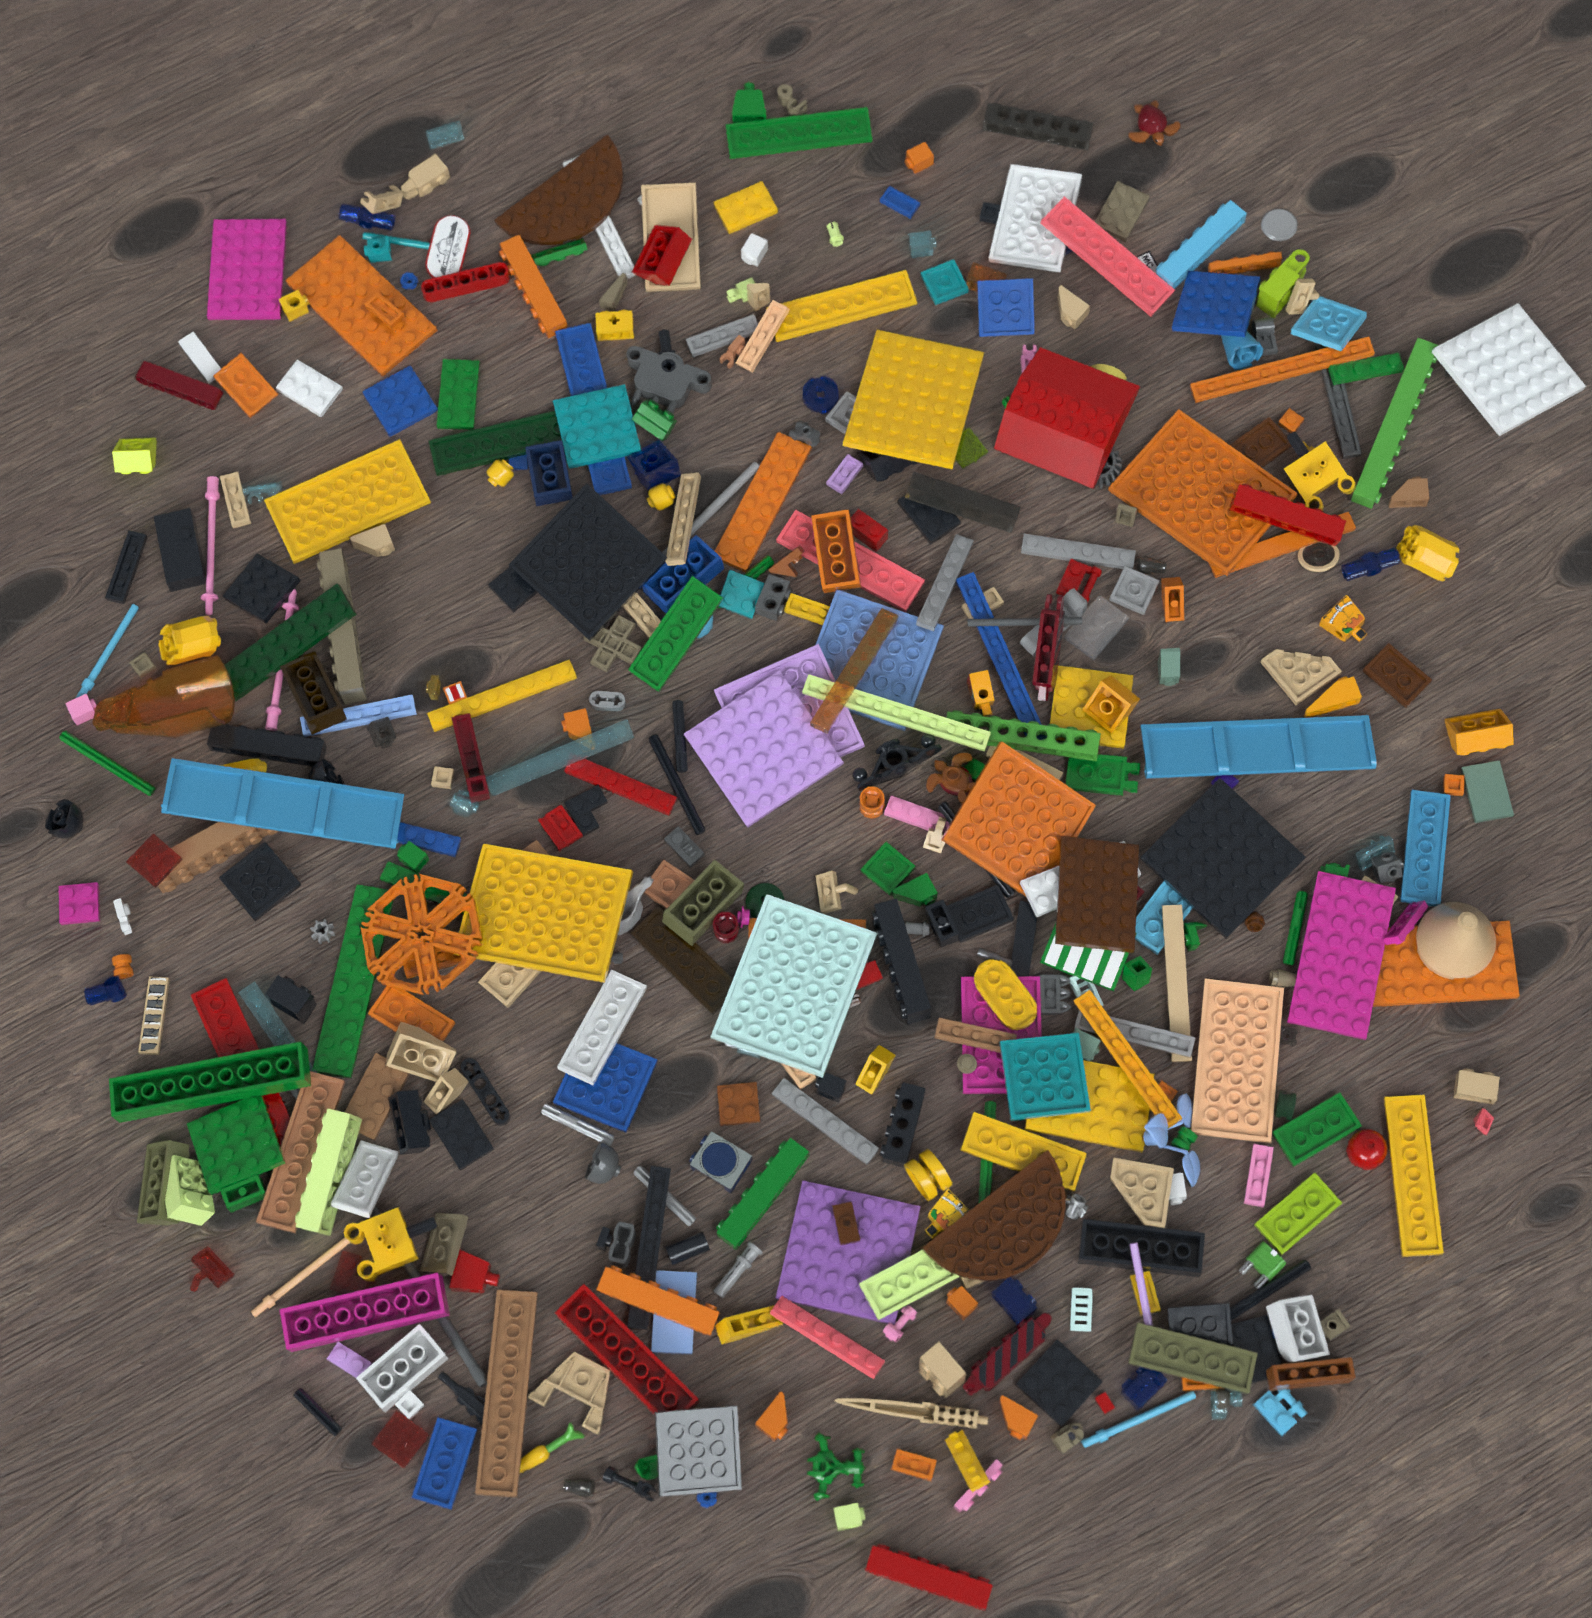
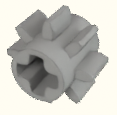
[310,919,335,944]
[1065,1194,1089,1219]

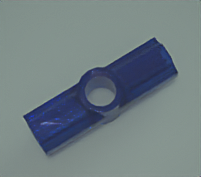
[339,204,396,231]
[1341,547,1401,581]

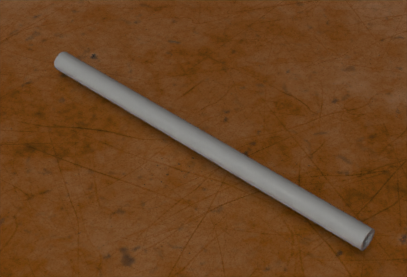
[662,462,760,556]

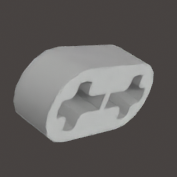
[589,691,626,711]

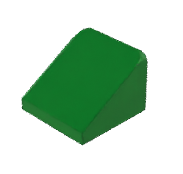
[964,758,985,783]

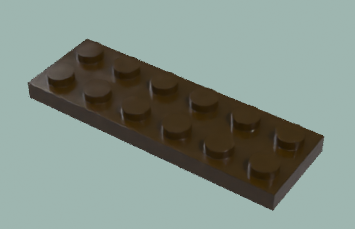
[631,907,733,1015]

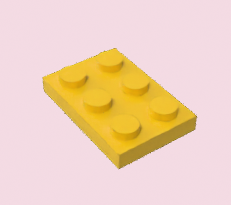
[713,181,778,234]

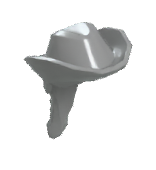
[617,876,653,935]

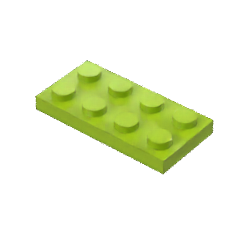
[1254,1173,1342,1256]

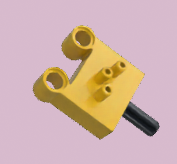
[1284,432,1356,511]
[344,1207,437,1282]

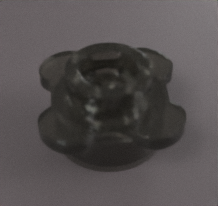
[1279,1026,1298,1047]

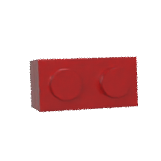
[851,509,888,552]

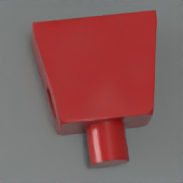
[449,1250,500,1293]

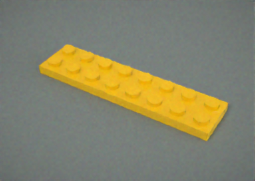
[766,270,917,342]
[1384,1095,1444,1257]

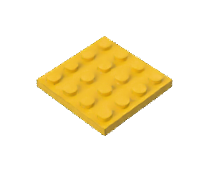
[1050,666,1134,749]

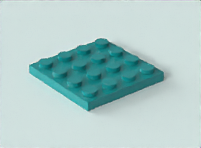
[553,384,641,469]
[999,1033,1091,1121]

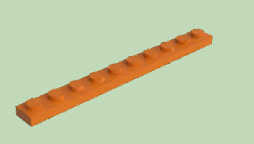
[1190,337,1375,403]

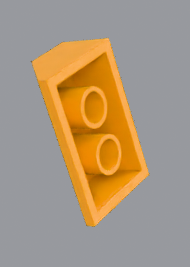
[1445,708,1514,755]

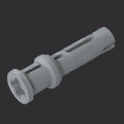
[713,1241,763,1299]

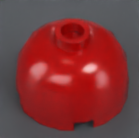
[1346,1129,1388,1170]

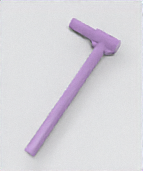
[1130,1242,1153,1326]

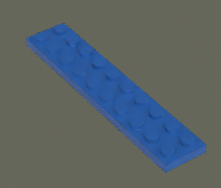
[555,323,632,495]

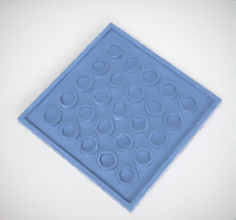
[815,590,944,731]

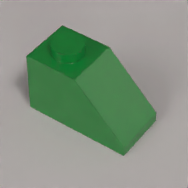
[892,873,938,907]

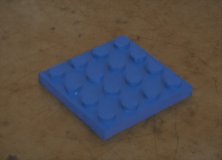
[1172,271,1261,337]
[553,1043,658,1133]

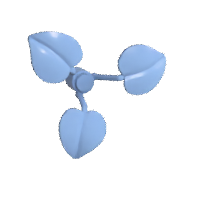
[1144,1094,1200,1187]

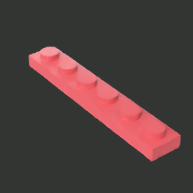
[770,1296,885,1379]

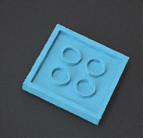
[1291,296,1367,351]

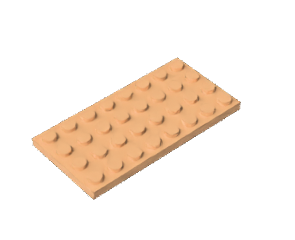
[1191,979,1284,1143]

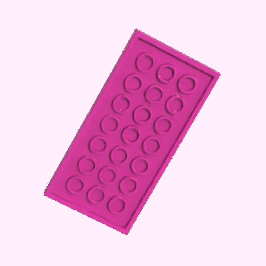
[1287,871,1396,1040]

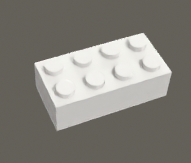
[356,1324,448,1412]

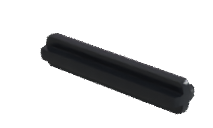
[294,1388,342,1436]

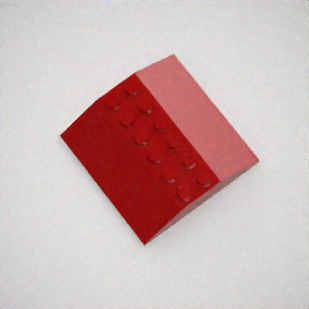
[994,347,1140,489]

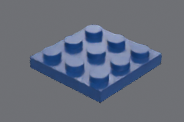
[977,278,1035,337]
[362,365,438,437]

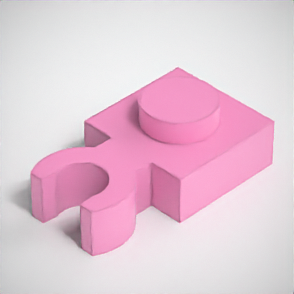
[1021,345,1037,373]

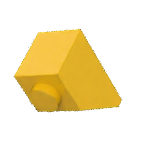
[855,1045,896,1094]

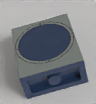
[689,1131,753,1194]

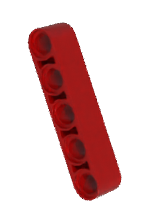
[421,262,510,302]

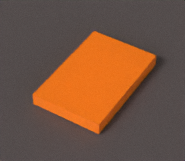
[213,353,278,418]

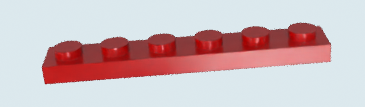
[564,754,677,816]

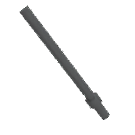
[968,615,1083,627]

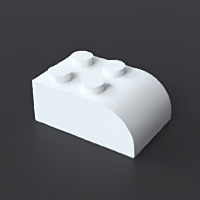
[1266,1295,1330,1362]

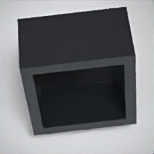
[265,975,317,1024]

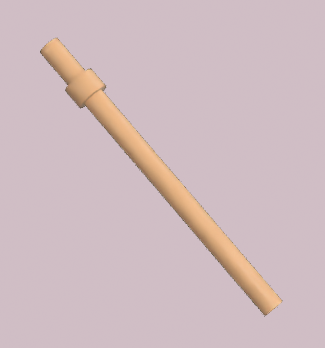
[250,1237,350,1318]

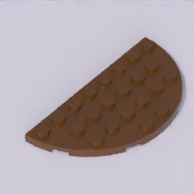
[494,135,623,245]
[921,1150,1066,1281]

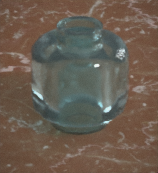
[450,790,480,818]

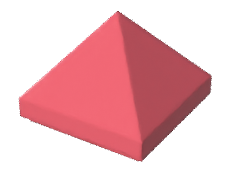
[1473,1108,1494,1135]

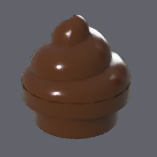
[1245,912,1265,932]

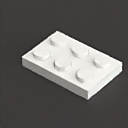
[276,360,343,418]

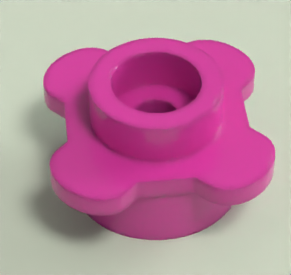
[737,906,750,928]

